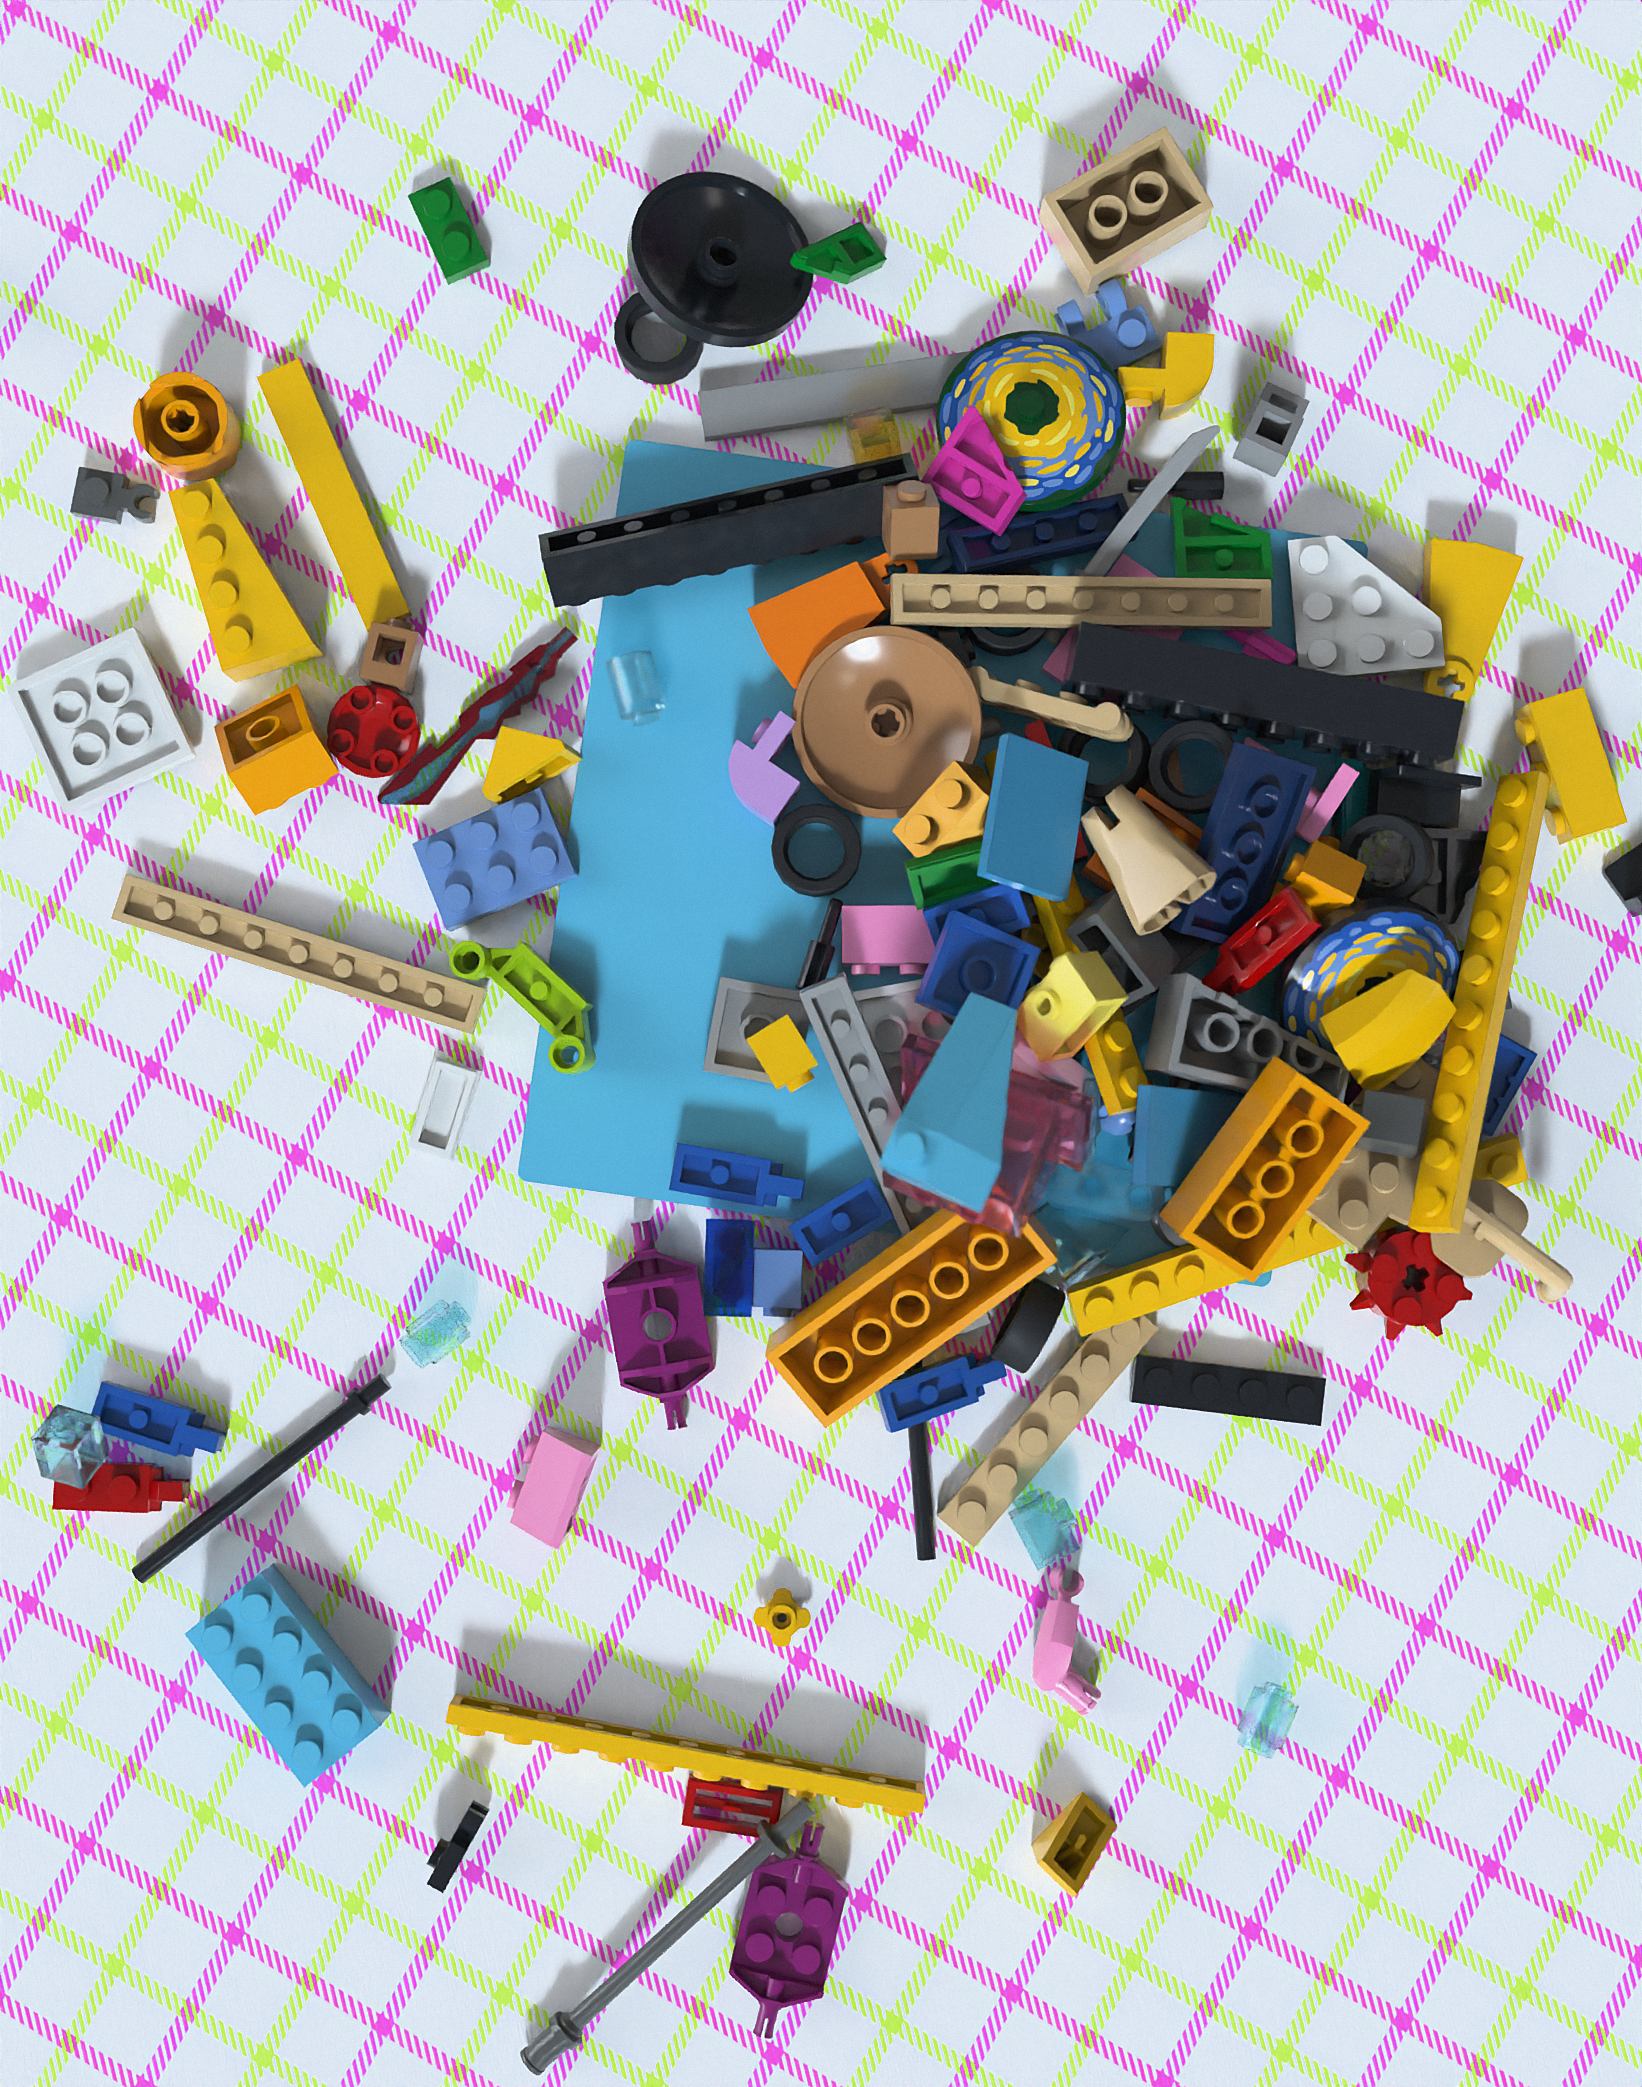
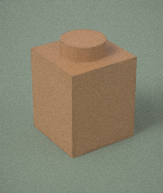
[882,480,940,561]

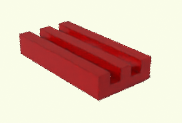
[681,1773,784,1838]

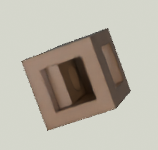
[359,618,424,696]

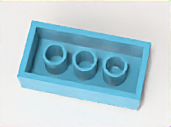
[184,1563,391,1788]

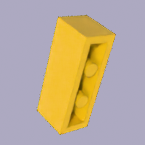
[1515,687,1628,845]

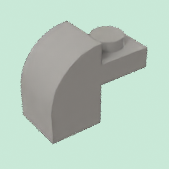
[1232,381,1310,478]

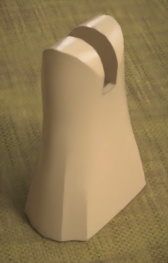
[1081,785,1216,936]

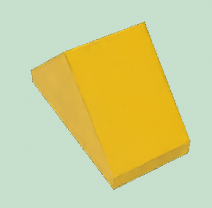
[482,726,582,805]
[1031,1792,1117,1898]

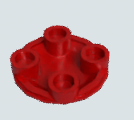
[326,684,421,779]

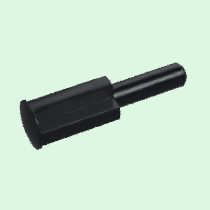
[1127,471,1225,500]
[795,898,843,990]

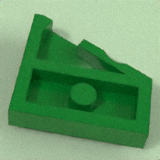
[1170,497,1274,583]

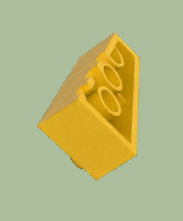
[168,478,324,683]

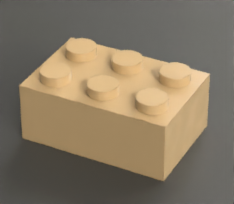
[1038,126,1214,297]

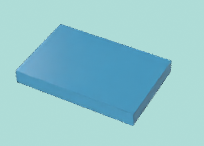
[977,733,1089,902]
[1132,1085,1245,1187]

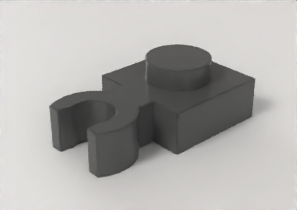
[70,466,160,525]

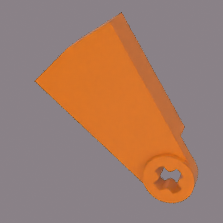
[747,552,921,691]

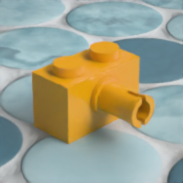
[1269,836,1367,921]

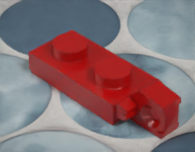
[1201,886,1321,997]
[52,1459,190,1513]

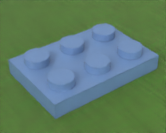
[412,787,579,932]

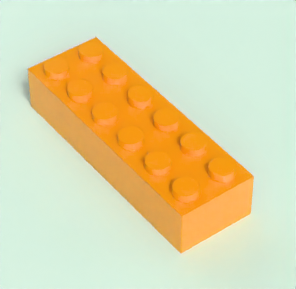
[765,1173,1058,1429]

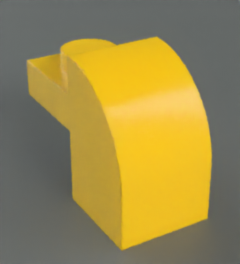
[1116,332,1215,420]

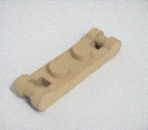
[968,666,1134,743]

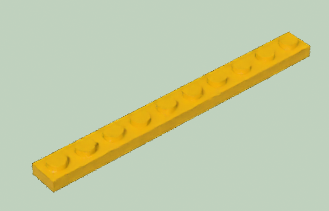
[1408,770,1551,1233]
[1064,1132,1529,1337]
[445,1694,926,1817]

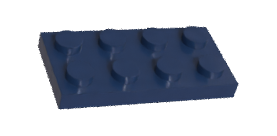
[1169,741,1318,944]

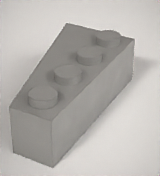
[1143,973,1350,1102]

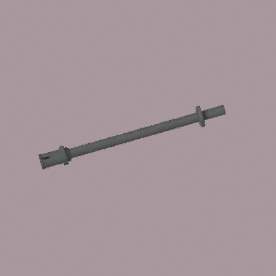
[520,1797,817,2076]

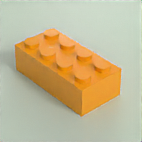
[1159,1055,1370,1283]

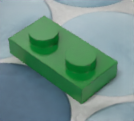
[407,176,490,285]

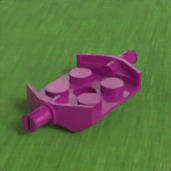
[602,1220,716,1430]
[728,1821,849,2039]

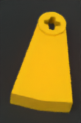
[1422,538,1524,703]

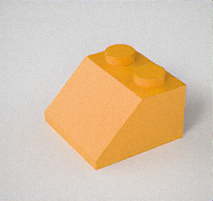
[214,684,340,816]

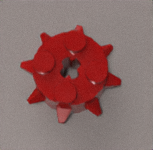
[1344,1228,1473,1341]

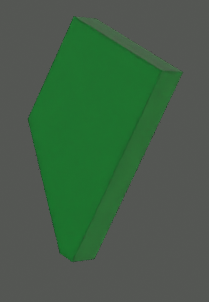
[789,221,887,285]

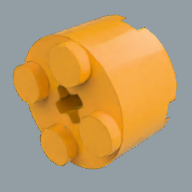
[133,372,241,481]

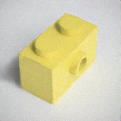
[1016,951,1128,1062]

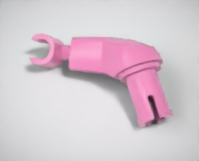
[1032,1566,1101,1716]

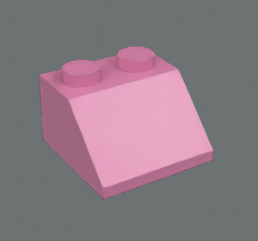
[506,1426,601,1550]

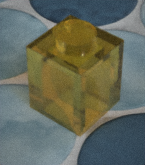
[843,405,902,465]

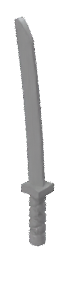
[1042,425,1220,646]

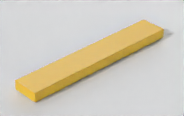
[256,358,412,632]

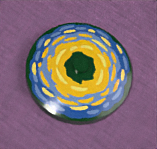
[936,330,1126,513]

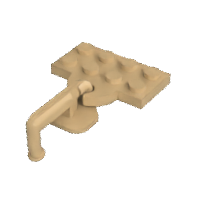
[1305,1058,1573,1304]

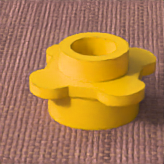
[753,1588,811,1647]

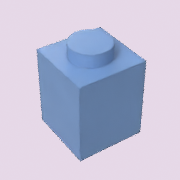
[753,1248,803,1317]

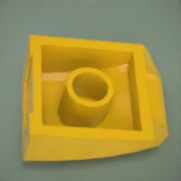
[1319,969,1457,1091]

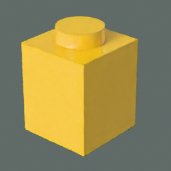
[746,1014,818,1093]

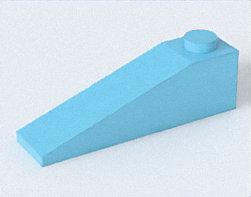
[878,992,1018,1213]

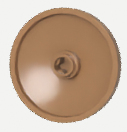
[792,625,983,819]

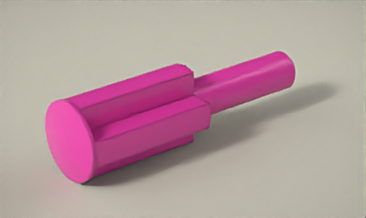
[1220,630,1298,665]

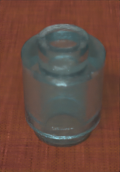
[399,1299,473,1369]
[1237,1681,1299,1759]

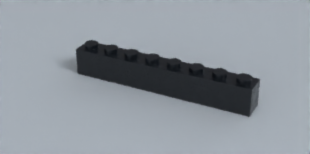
[538,452,919,608]

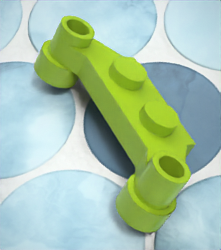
[449,940,596,1075]

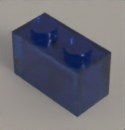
[703,1217,756,1317]

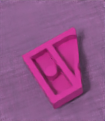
[920,404,1027,536]

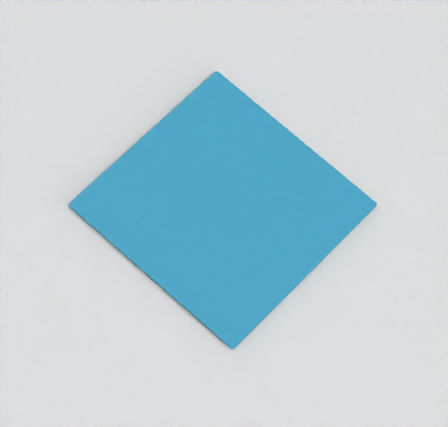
[518,440,1368,1287]

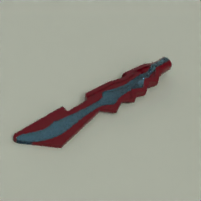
[378,626,578,805]

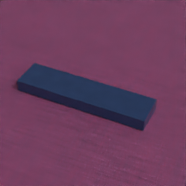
[946,493,1139,575]

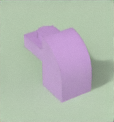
[729,711,801,828]

